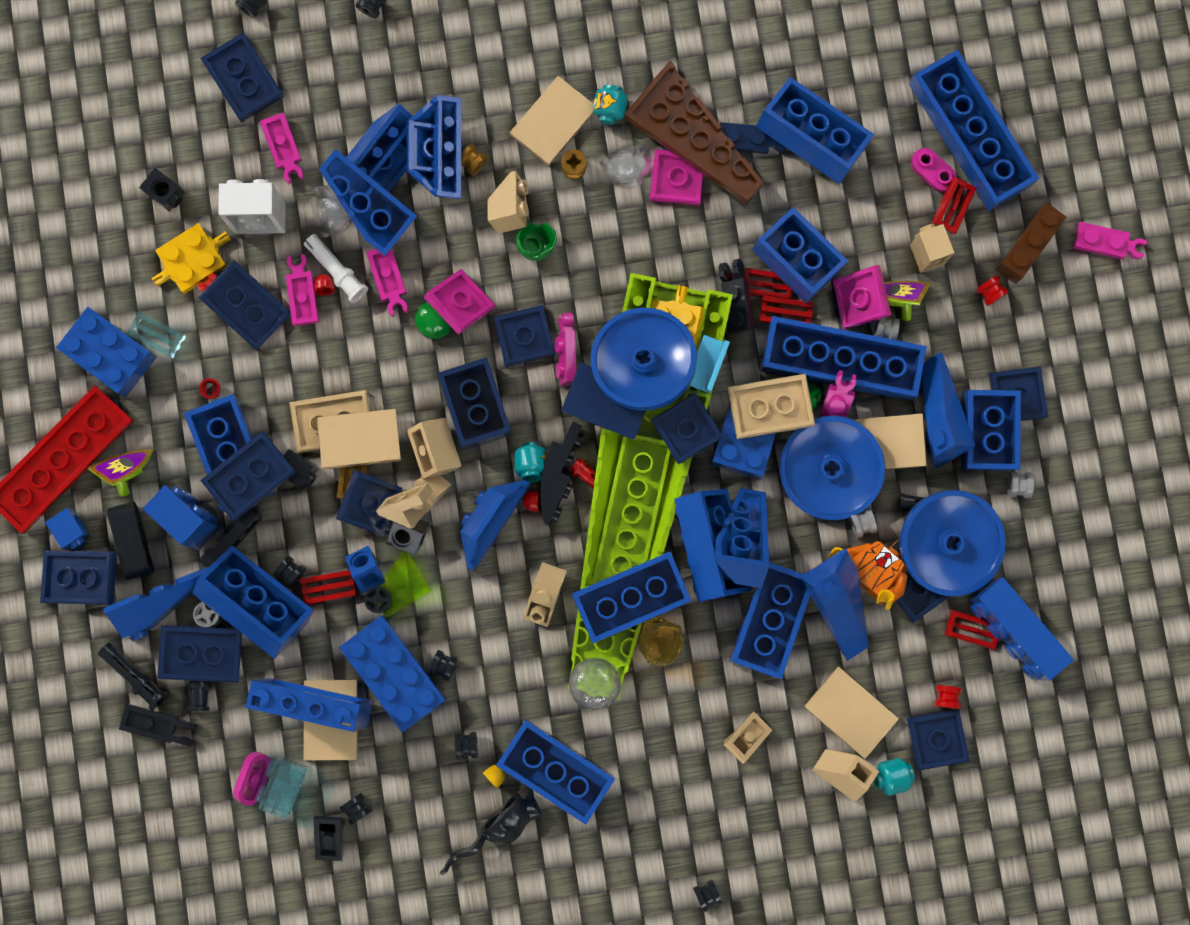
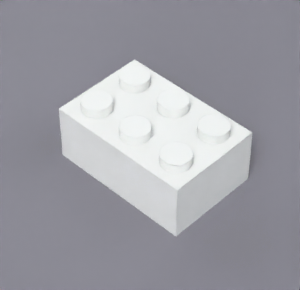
[219,179,285,234]

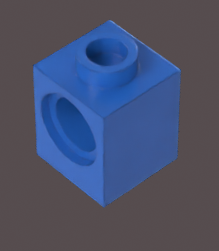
[45,508,91,551]
[345,545,386,594]

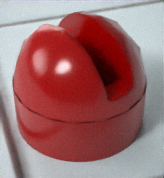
[314,274,335,296]
[199,378,220,400]
[522,491,541,512]

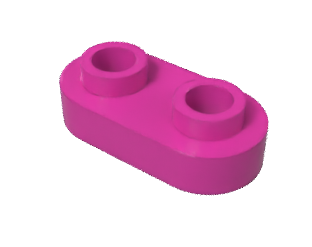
[911,148,956,193]
[234,751,271,806]

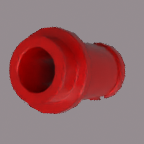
[570,458,596,489]

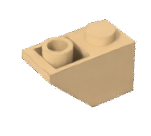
[488,171,529,234]
[523,562,567,627]
[812,749,879,802]

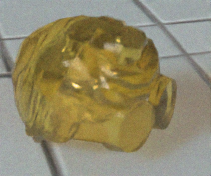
[639,617,684,667]

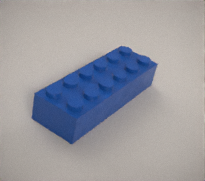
[909,49,1039,211]
[760,316,927,402]

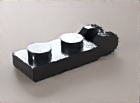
[718,258,755,334]
[200,509,262,567]
[119,703,198,746]

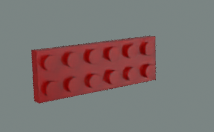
[0,385,134,534]

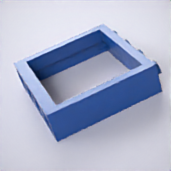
[245,678,374,732]

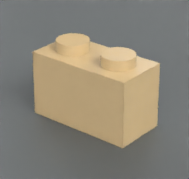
[910,224,954,273]
[407,417,462,479]

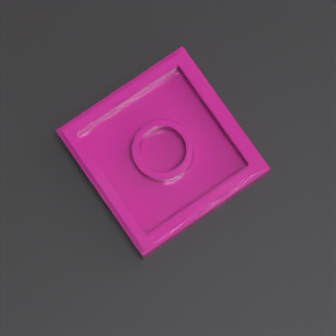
[649,149,703,206]
[832,265,892,330]
[424,269,496,335]

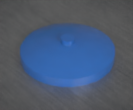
[591,308,697,411]
[780,415,886,520]
[899,490,1006,596]

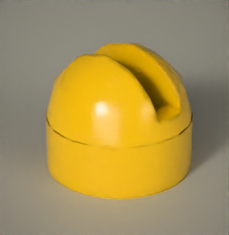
[483,765,506,788]

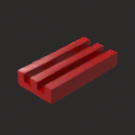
[931,177,977,235]
[744,267,792,299]
[759,295,814,323]
[300,570,357,605]
[944,610,998,650]

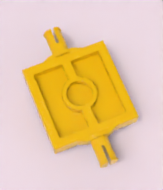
[152,223,231,294]
[652,285,705,349]

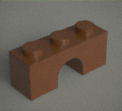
[995,202,1067,285]

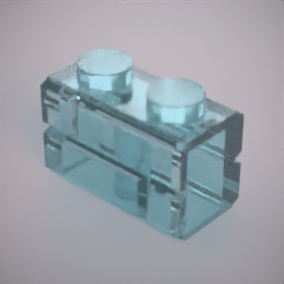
[255,756,308,819]

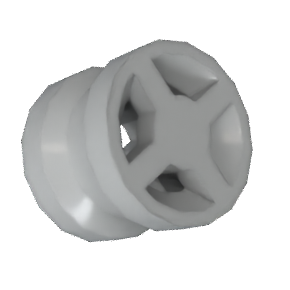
[874,318,900,340]
[1007,472,1034,499]
[849,508,878,539]
[193,602,223,628]

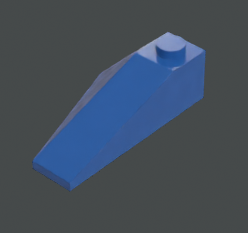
[319,149,417,256]
[715,488,769,588]

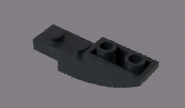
[541,421,585,527]

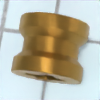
[461,143,488,176]
[561,149,587,180]

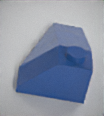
[921,353,975,469]
[801,548,869,661]
[103,567,209,642]

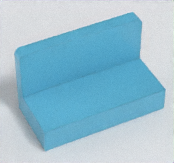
[689,335,730,394]

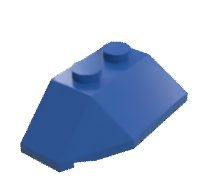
[407,95,461,199]
[346,104,413,192]
[460,480,531,572]

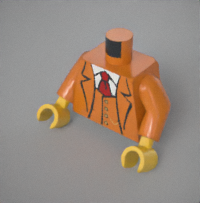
[828,540,908,610]

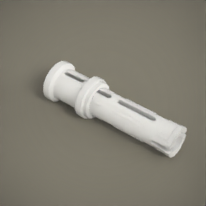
[304,234,368,303]

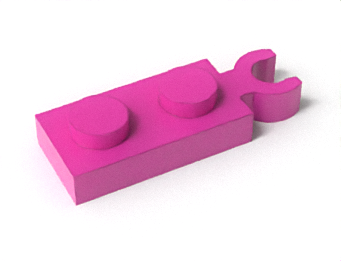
[260,112,304,185]
[1073,222,1147,260]
[366,248,408,317]
[286,254,320,327]
[555,313,577,386]
[818,370,857,417]

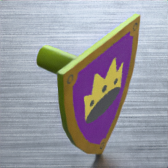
[884,281,930,321]
[88,449,153,497]

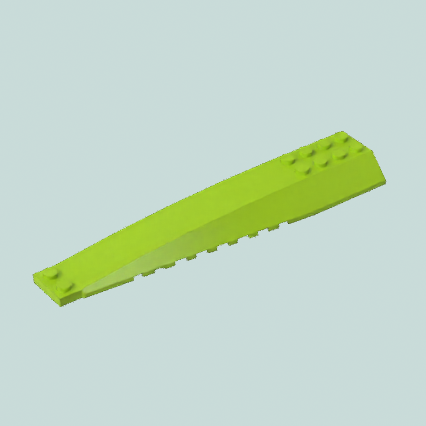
[567,273,733,700]

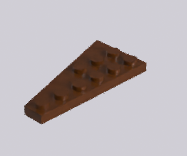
[624,60,763,205]

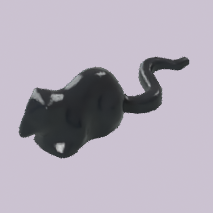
[440,792,541,876]

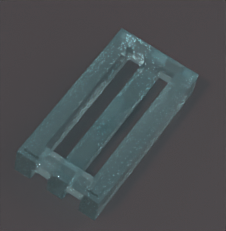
[126,311,186,358]

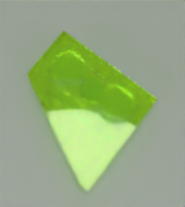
[379,551,432,618]

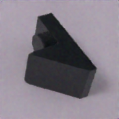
[313,815,346,861]

